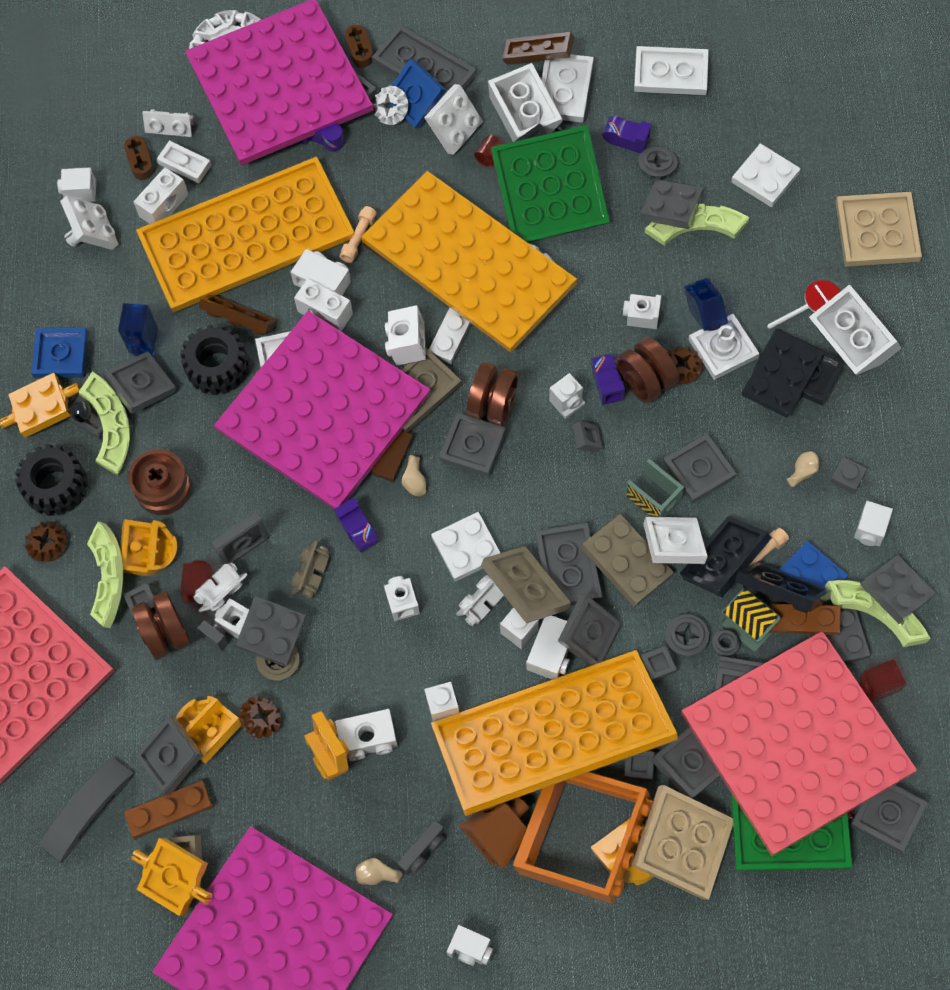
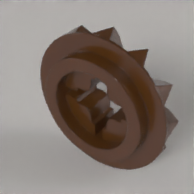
[667,345,702,384]
[25,521,67,562]
[239,695,283,738]

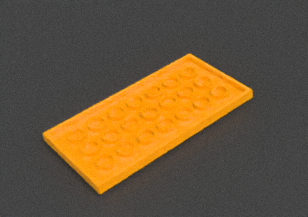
[136,156,355,313]
[361,171,577,353]
[431,650,678,816]

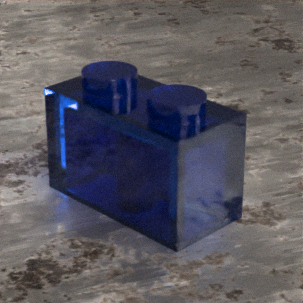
[684,278,728,332]
[118,303,158,356]

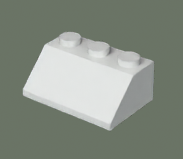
[488,63,562,142]
[809,284,902,375]

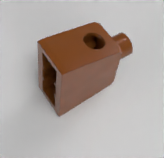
[459,797,529,869]

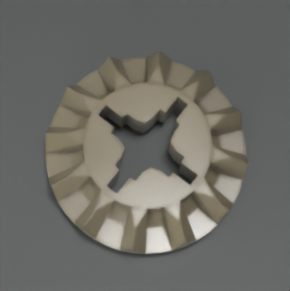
[256,646,300,682]

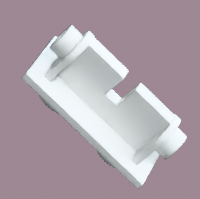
[142,109,195,137]
[194,563,247,612]
[456,575,504,626]

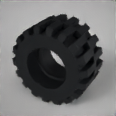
[180,325,249,395]
[15,444,87,516]

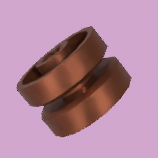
[616,336,679,404]
[466,362,519,426]
[128,449,192,516]
[131,591,191,660]

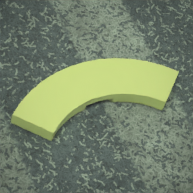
[645,204,749,246]
[79,371,130,475]
[87,522,123,628]
[825,580,930,647]

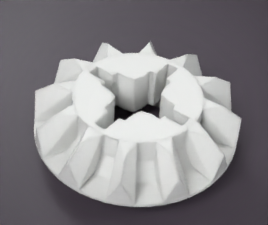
[373,86,408,125]

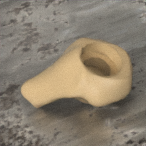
[787,451,819,487]
[402,455,427,497]
[356,858,403,885]

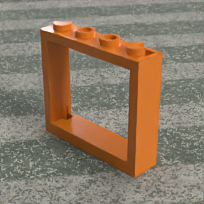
[513,772,653,904]

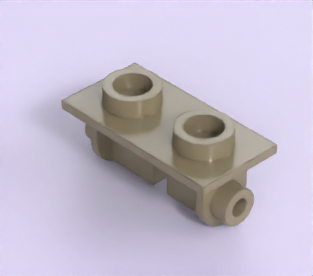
[291,541,330,599]

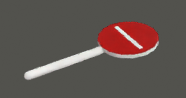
[767,280,840,329]

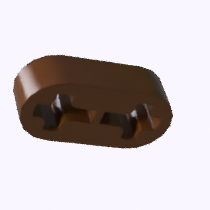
[345,25,373,68]
[124,136,154,180]

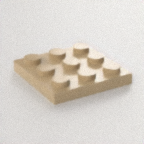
[835,192,922,267]
[632,785,733,900]

